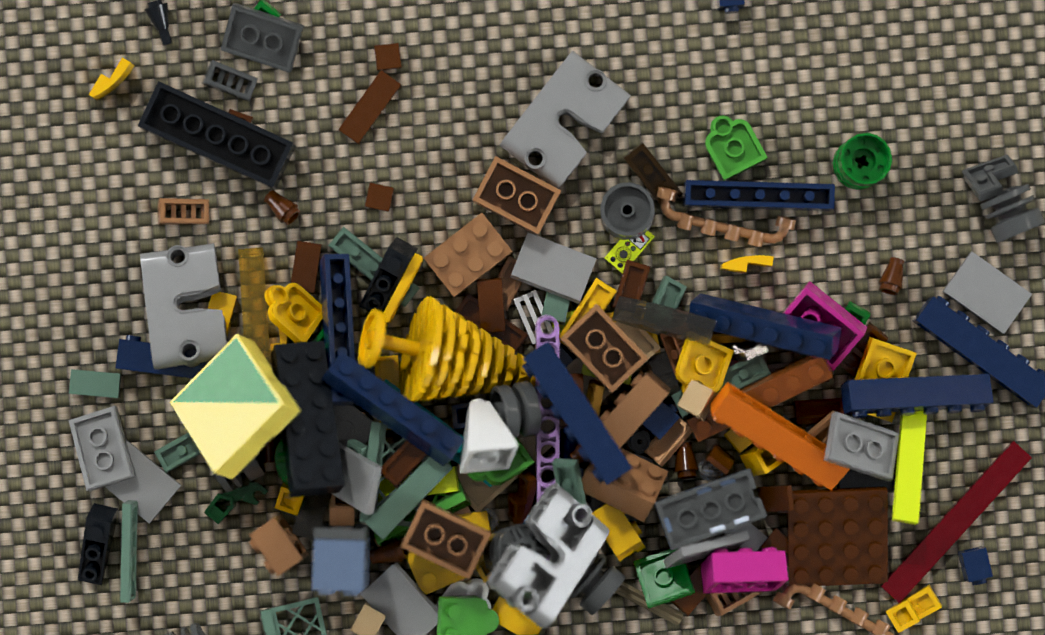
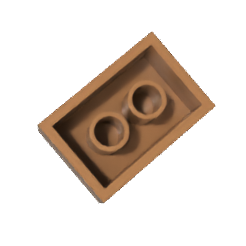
[473,156,561,236]
[424,213,513,298]
[560,304,648,393]
[599,369,671,448]
[582,448,669,522]
[401,499,491,579]
[249,514,309,576]

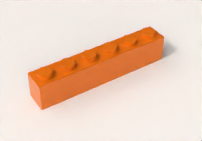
[710,382,850,491]

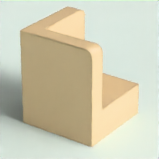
[677,380,717,421]
[351,602,386,635]

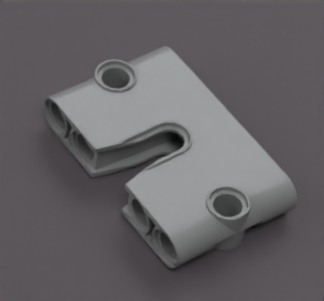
[499,51,631,189]
[140,243,228,370]
[488,483,609,629]

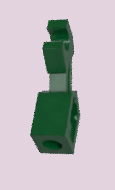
[204,482,269,524]

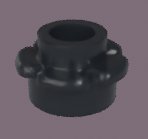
[628,430,651,454]

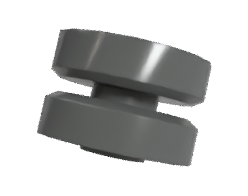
[600,182,655,240]
[490,381,541,439]

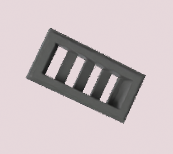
[202,60,258,101]

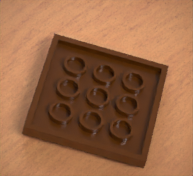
[787,487,888,586]

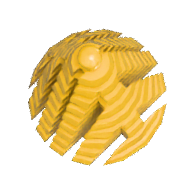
[358,296,535,402]

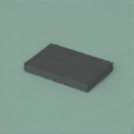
[220,2,304,73]

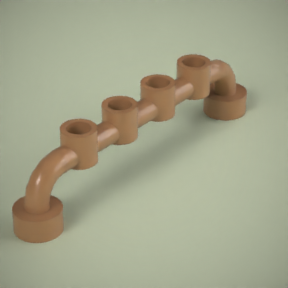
[656,187,797,247]
[773,584,894,635]

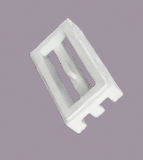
[513,290,553,345]

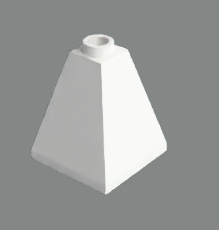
[460,399,518,474]

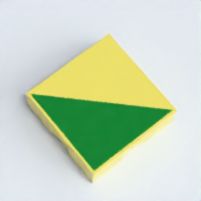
[170,334,301,480]

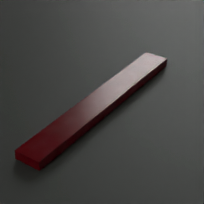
[880,441,1032,603]

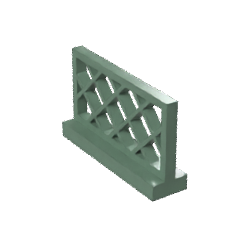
[360,422,428,527]
[259,597,327,635]

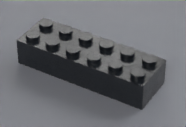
[138,81,296,190]
[271,341,344,498]

